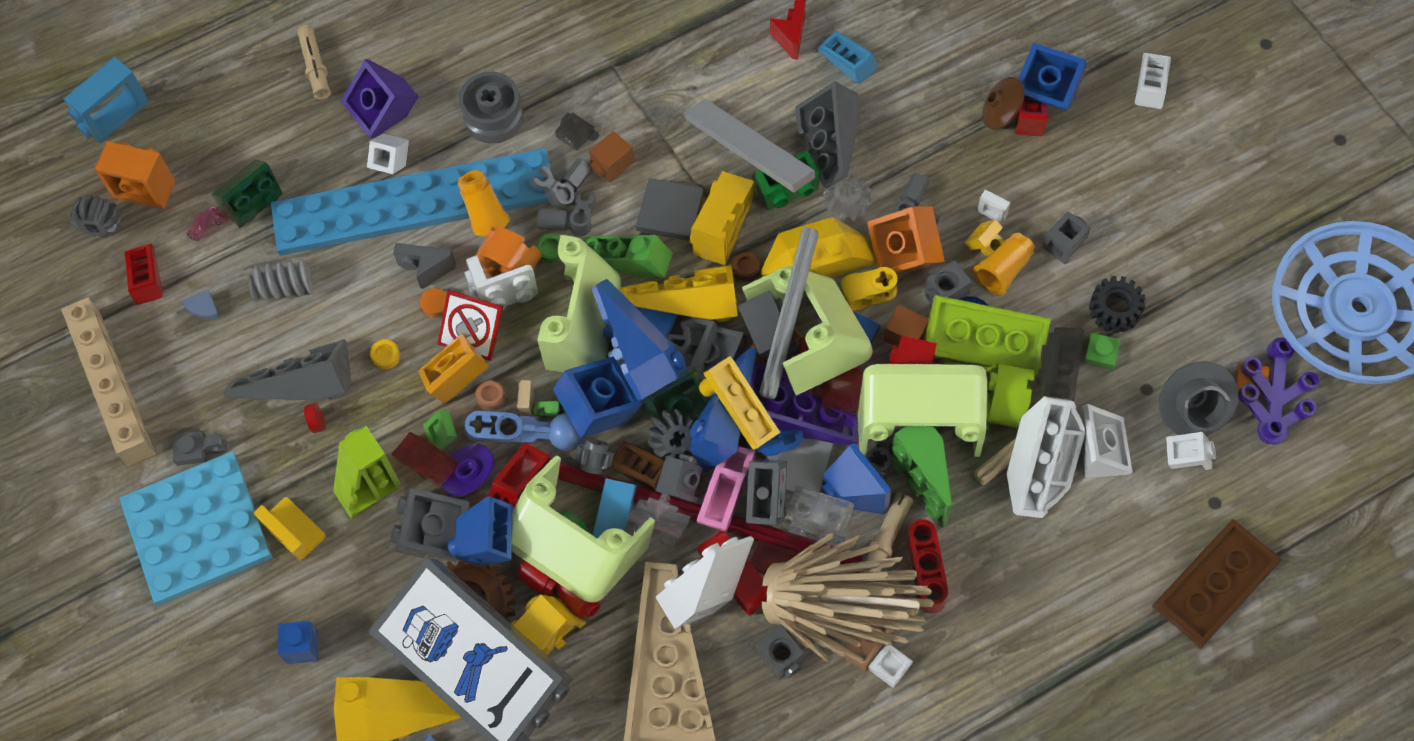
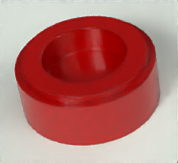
[304,402,326,434]

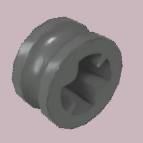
[865,447,892,477]

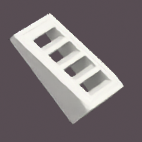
[1135,53,1171,109]

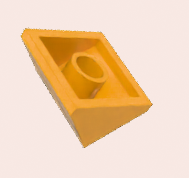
[418,333,489,404]

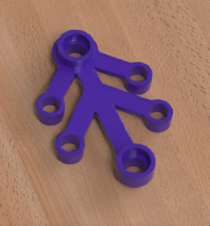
[1238,337,1319,445]

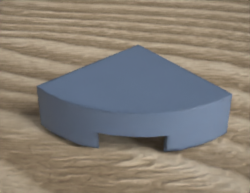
[182,290,220,320]

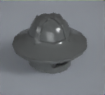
[1159,361,1238,436]

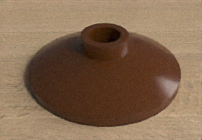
[982,77,1024,130]

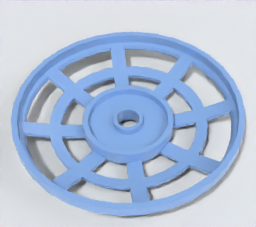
[1272,221,1414,384]

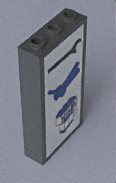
[368,557,573,741]

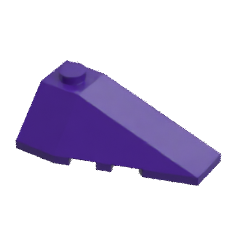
[750,362,858,445]

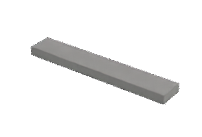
[684,99,815,193]

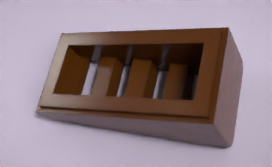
[610,440,665,491]

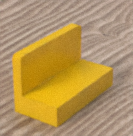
[253,497,326,562]

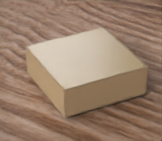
[517,380,534,417]

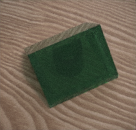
[643,367,710,427]

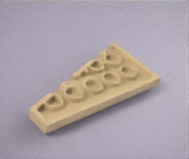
[624,562,716,741]

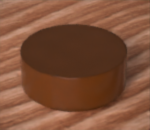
[732,252,760,282]

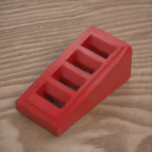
[124,243,163,305]

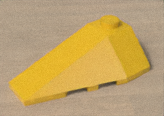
[618,266,738,322]

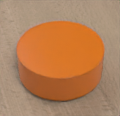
[420,288,447,318]

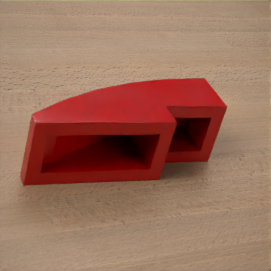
[483,442,550,509]

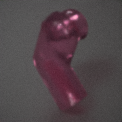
[186,206,226,241]

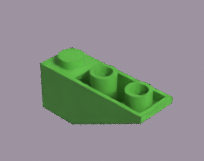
[585,235,673,278]

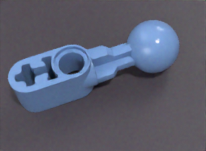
[464,411,585,451]

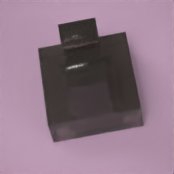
[555,112,595,151]

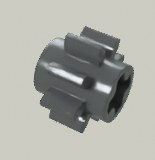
[574,438,614,474]

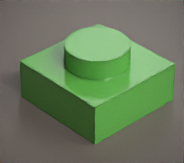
[1084,333,1121,370]
[423,410,457,451]

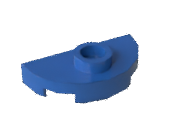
[744,430,803,456]

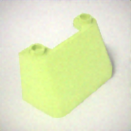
[537,235,621,372]

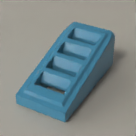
[817,31,877,84]

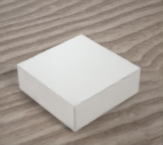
[978,190,1010,224]
[868,644,913,688]

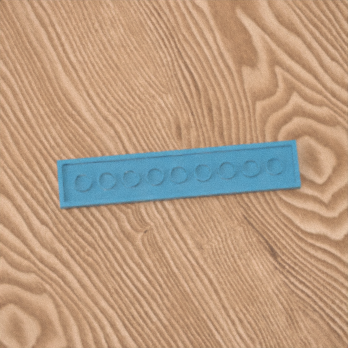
[271,148,550,256]

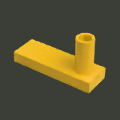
[699,356,780,450]

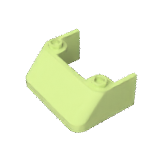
[742,266,873,395]
[857,364,987,457]
[511,455,655,602]

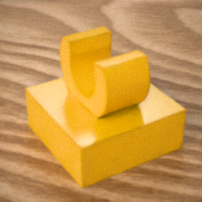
[964,219,1004,256]

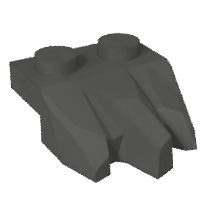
[667,318,747,383]

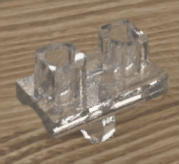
[629,493,691,547]

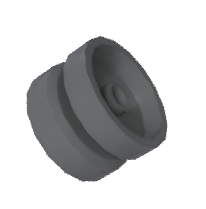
[459,71,524,144]

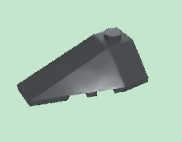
[795,81,860,189]
[223,339,351,400]

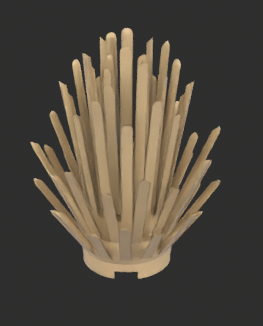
[762,533,934,663]

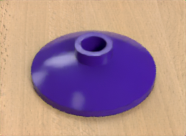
[439,444,494,496]

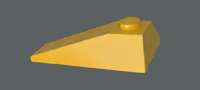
[334,677,463,741]

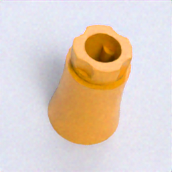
[458,170,510,236]
[973,233,1035,296]

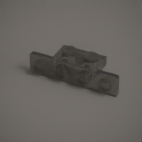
[1037,327,1084,402]

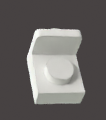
[1166,432,1216,470]

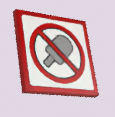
[437,290,503,361]

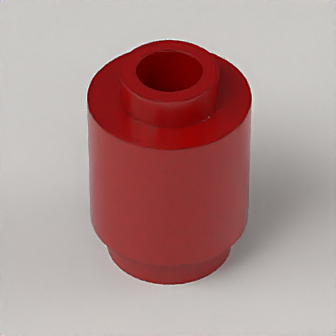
[517,559,558,597]
[556,583,601,619]

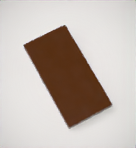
[1152,519,1282,649]

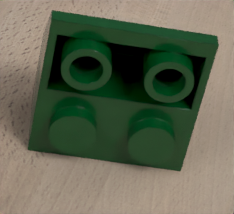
[212,159,283,228]

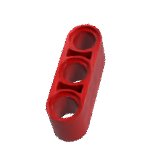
[907,519,948,613]
[697,530,768,617]

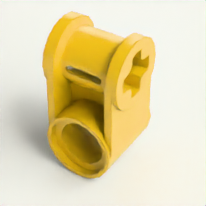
[840,267,897,311]

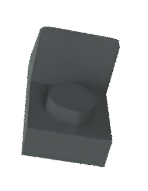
[393,243,456,289]

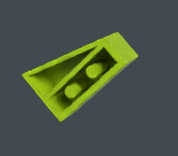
[333,426,402,519]

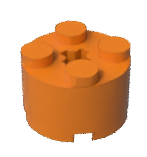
[475,226,542,278]

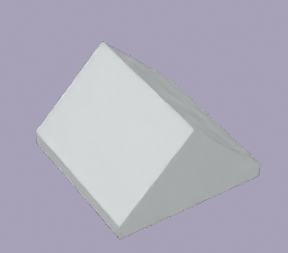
[1079,404,1133,478]

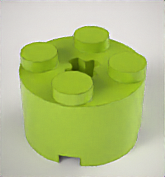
[986,363,1035,428]

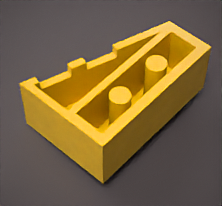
[690,171,755,265]
[511,594,586,655]

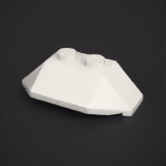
[1007,396,1086,518]

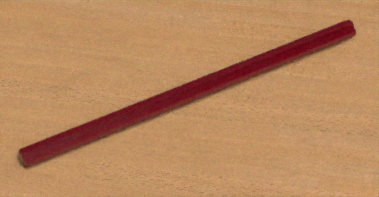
[547,459,863,572]

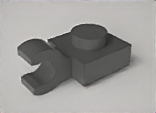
[173,431,227,466]

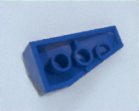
[592,279,687,401]
[690,347,757,472]

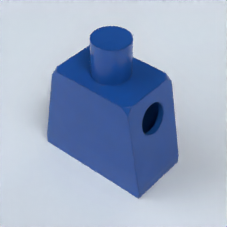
[448,496,513,566]

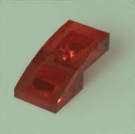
[391,432,459,487]

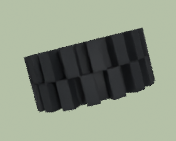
[1089,276,1146,333]

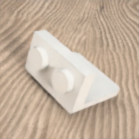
[464,256,538,310]

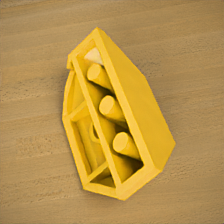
[761,217,876,278]

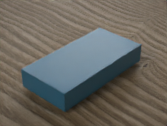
[593,478,637,539]

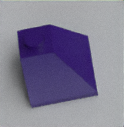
[341,59,419,138]

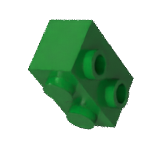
[755,150,819,211]

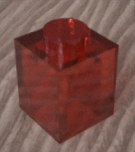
[821,370,863,414]

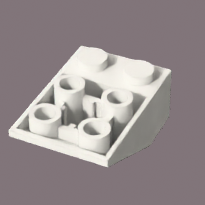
[656,536,754,629]

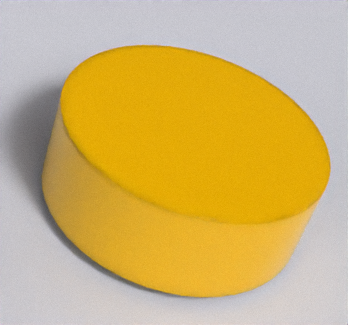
[370,339,400,370]

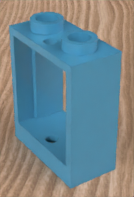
[64,56,150,143]

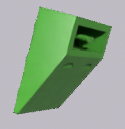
[891,426,952,527]

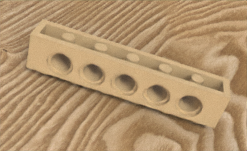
[61,297,155,467]

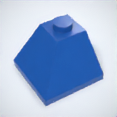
[822,443,891,514]

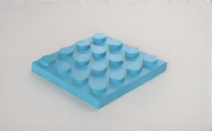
[119,451,273,607]

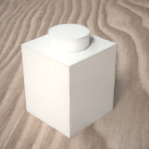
[367,134,409,174]

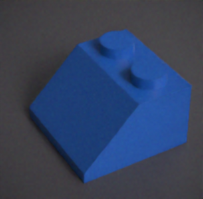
[1018,43,1086,111]

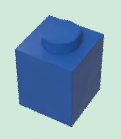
[278,621,318,664]

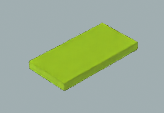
[925,295,1051,377]

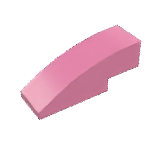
[697,446,755,532]

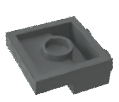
[390,488,469,562]

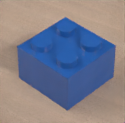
[553,356,642,438]

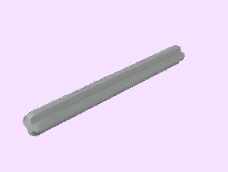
[759,228,819,399]

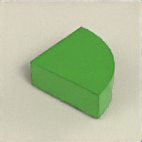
[533,401,562,416]

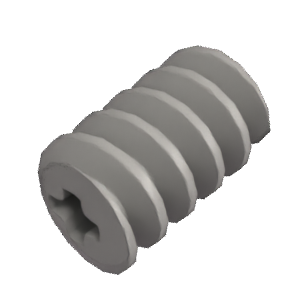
[249,259,313,302]

